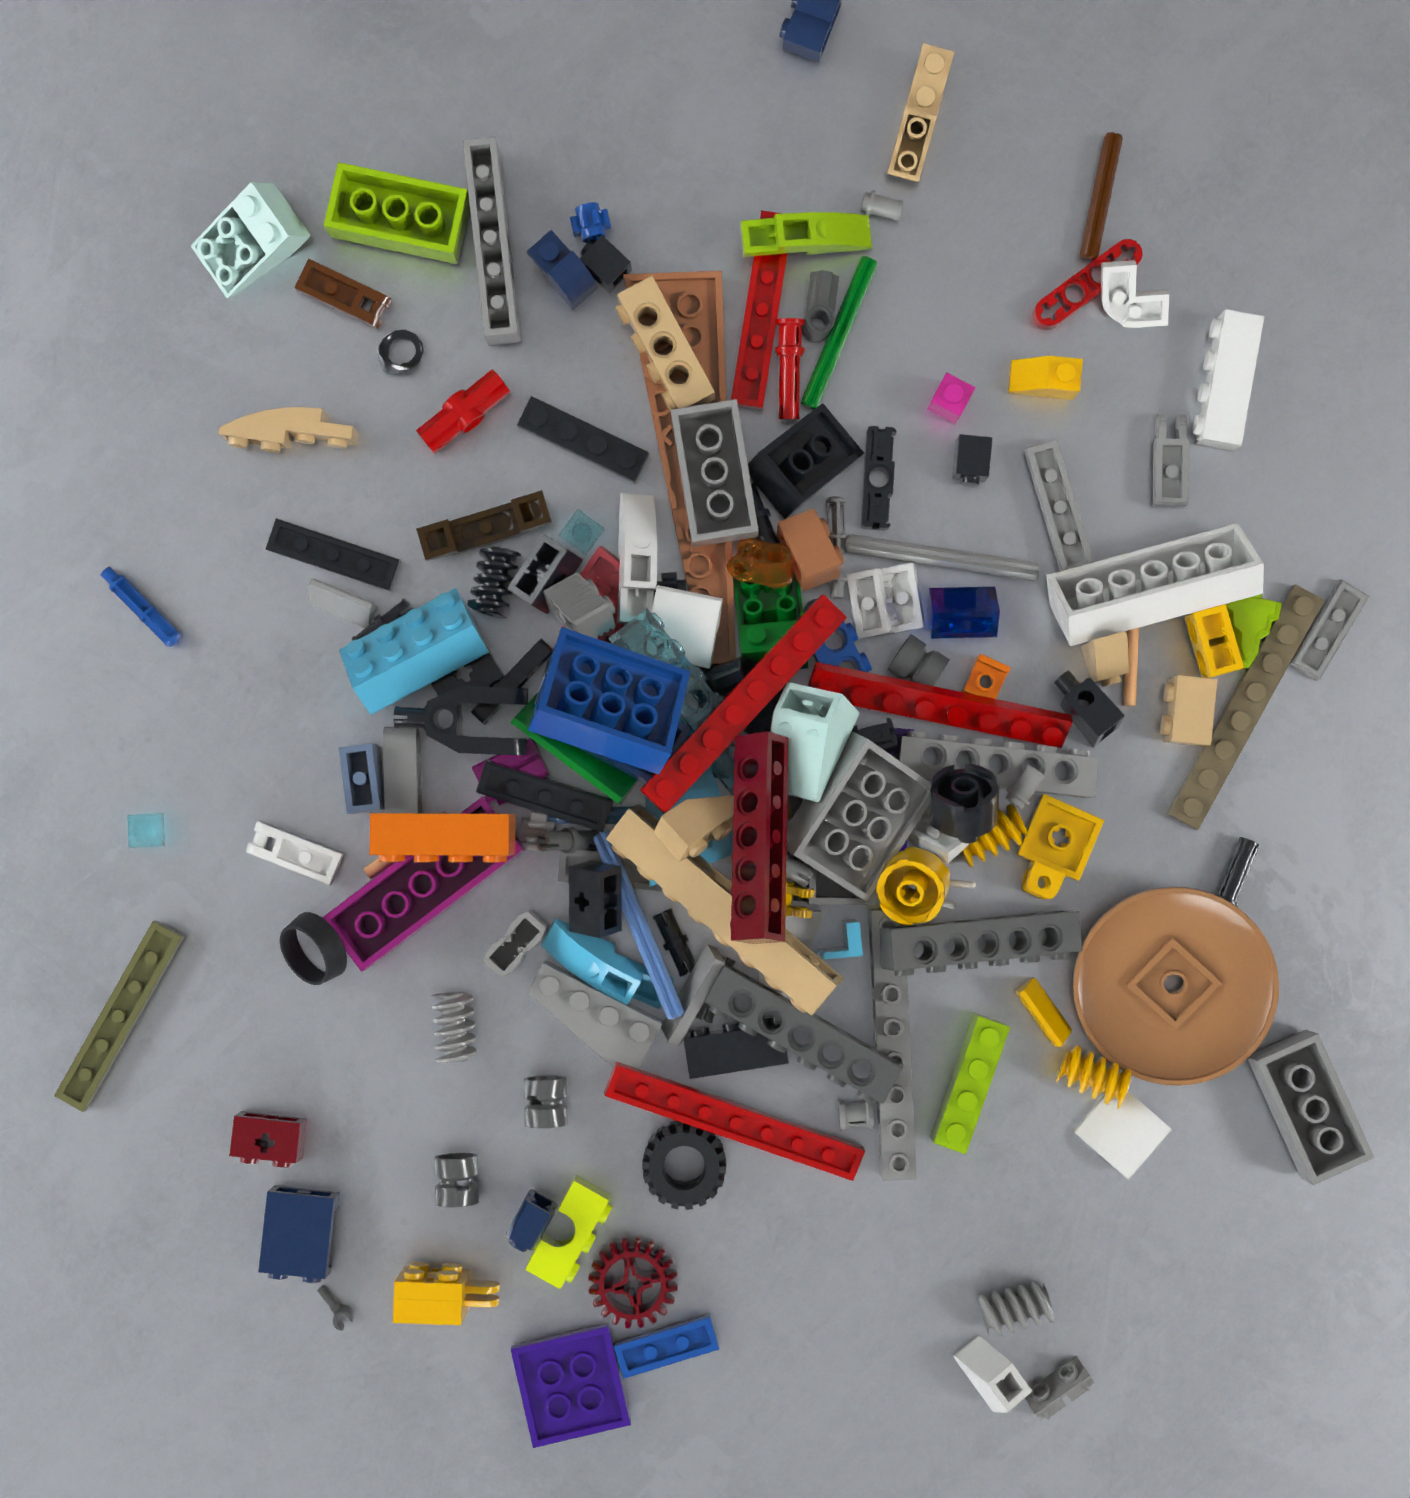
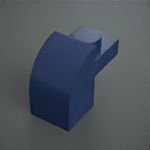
[526,230,597,310]

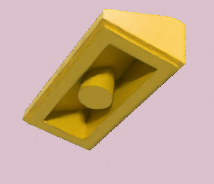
[1015,978,1072,1047]

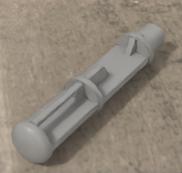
[826,496,847,598]

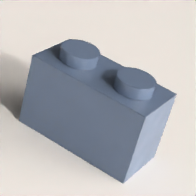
[338,743,385,814]

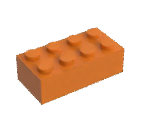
[369,813,516,862]

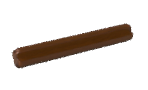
[1080,132,1123,261]

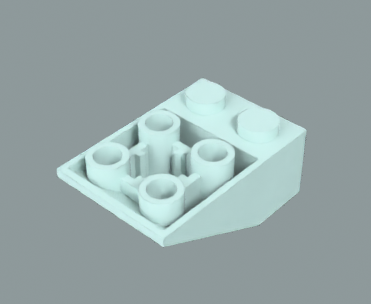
[191,182,311,298]
[770,682,860,803]

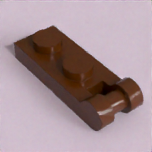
[294,258,392,330]

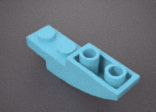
[541,918,674,1009]

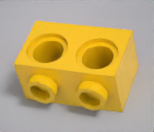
[1184,604,1244,678]

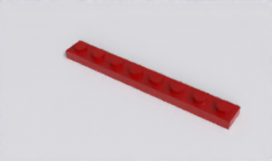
[640,594,847,813]
[808,662,1073,748]
[604,1061,865,1181]

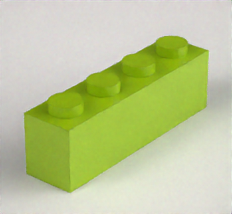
[930,1012,1010,1155]

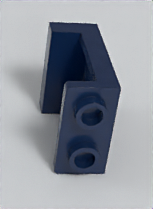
[258,1185,340,1283]

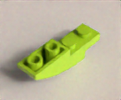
[740,212,872,257]

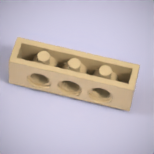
[615,276,715,412]

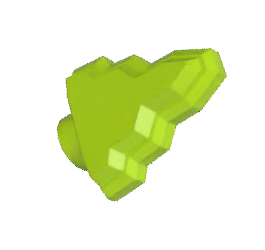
[1219,594,1282,669]

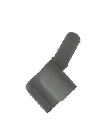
[317,1285,354,1331]

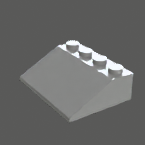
[787,731,931,902]

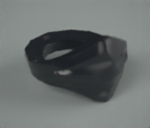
[378,330,423,375]

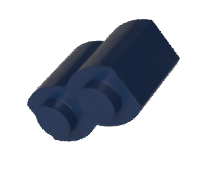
[779,0,842,62]
[506,1189,558,1252]

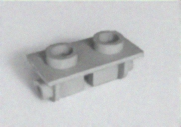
[1025,1356,1095,1421]

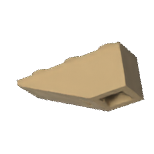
[653,795,734,862]

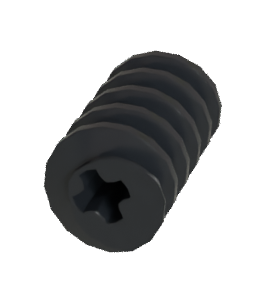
[467,547,521,619]

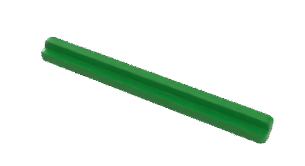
[801,256,877,410]

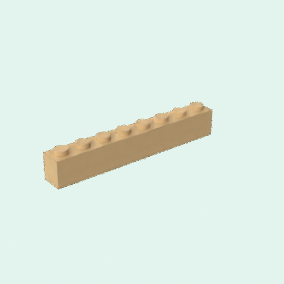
[606,804,844,1016]

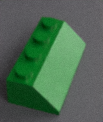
[510,693,639,804]

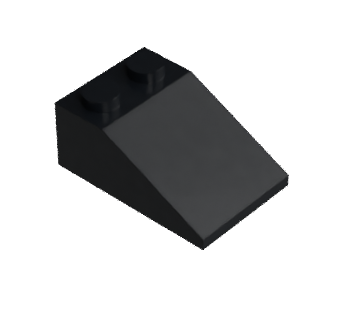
[748,403,864,519]

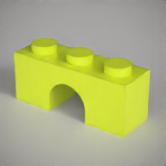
[525,1175,613,1289]

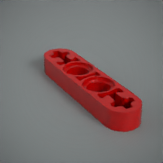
[1032,239,1143,330]

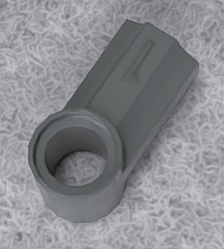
[802,270,839,342]

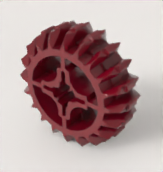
[588,1236,678,1329]

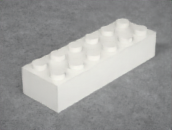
[1047,523,1264,646]

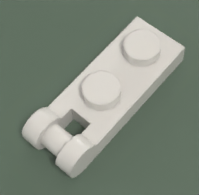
[245,821,344,885]

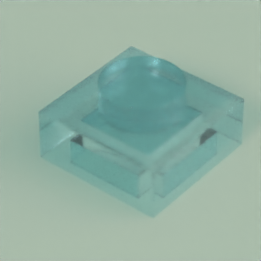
[558,509,605,556]
[127,813,165,848]

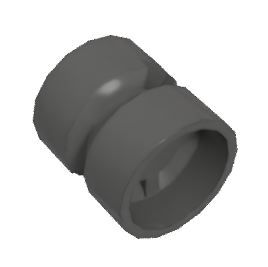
[887,634,950,686]
[524,1075,568,1128]
[434,1153,479,1207]

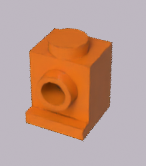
[960,654,1011,699]

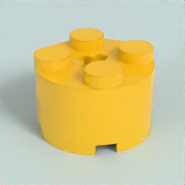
[876,847,950,925]

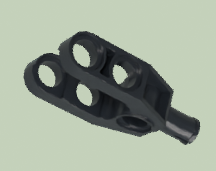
[393,686,528,755]

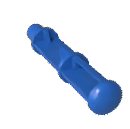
[100,567,181,647]

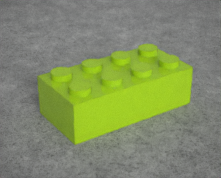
[324,162,470,264]

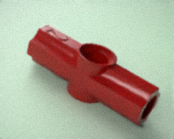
[416,369,511,454]

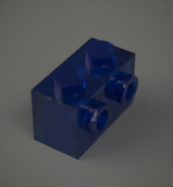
[927,586,1000,639]

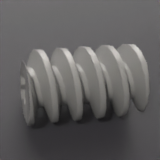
[431,992,477,1063]
[979,1281,1054,1337]

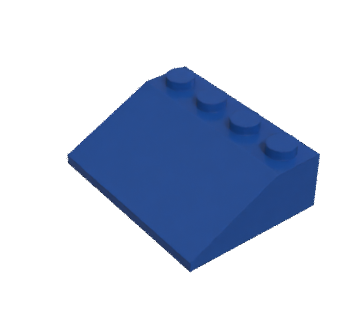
[528,627,690,775]

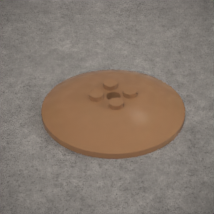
[1073,886,1279,1086]

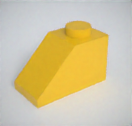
[1008,356,1083,400]

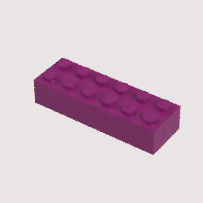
[322,796,526,972]

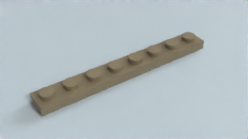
[1167,584,1324,830]

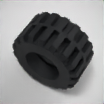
[642,1120,726,1210]

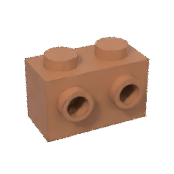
[776,508,844,592]

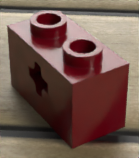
[229,1111,307,1168]

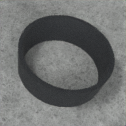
[280,912,347,985]

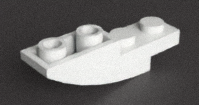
[617,493,657,625]

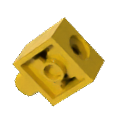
[393,1262,500,1325]

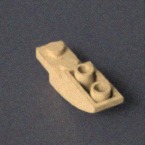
[887,43,955,183]
[218,407,359,453]

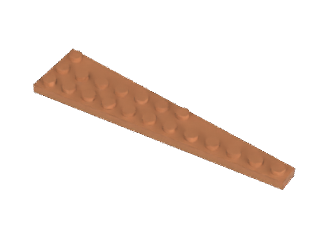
[623,271,736,665]

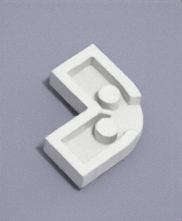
[1101,260,1169,328]

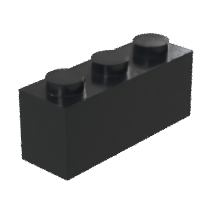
[683,1016,789,1079]

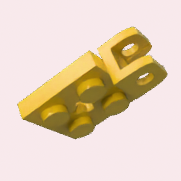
[1016,794,1105,900]

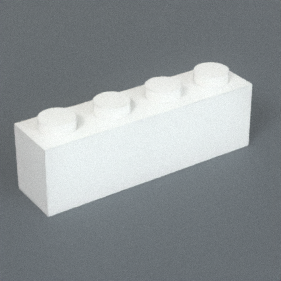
[1192,309,1265,452]

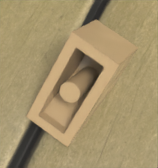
[1081,631,1129,687]

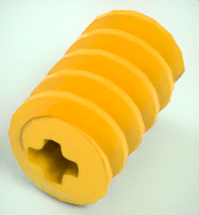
[960,804,1028,868]
[1055,1045,1131,1110]

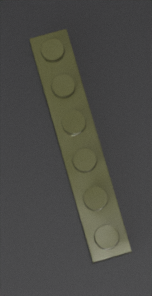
[54,920,185,1112]

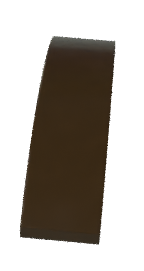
[416,490,552,561]

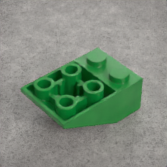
[733,566,808,669]

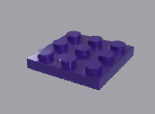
[510,1323,631,1448]

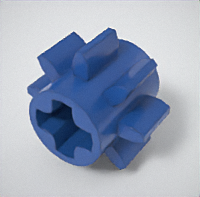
[570,202,611,243]

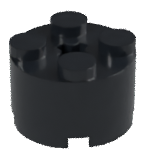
[930,764,999,844]

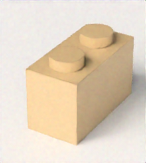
[1160,675,1218,747]

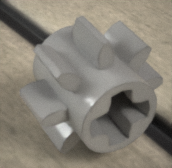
[519,811,556,852]

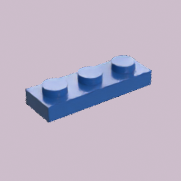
[614,1314,719,1379]

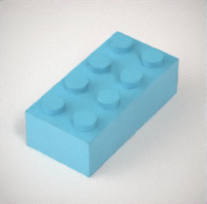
[339,588,489,715]

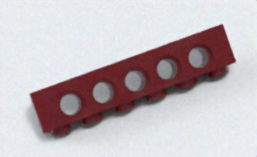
[730,731,789,944]

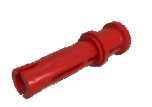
[775,318,805,420]

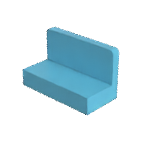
[818,919,863,959]

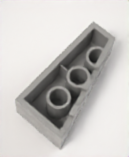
[528,960,663,1069]

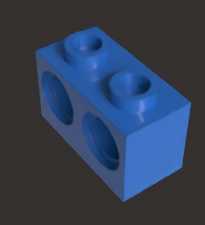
[813,622,872,672]

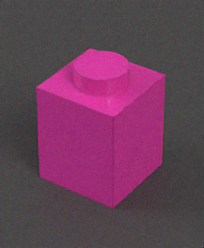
[927,372,976,424]

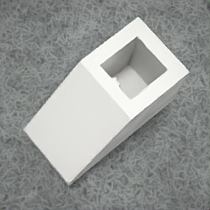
[953,1336,1032,1413]

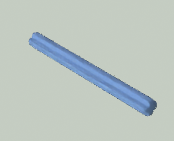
[593,831,684,1019]

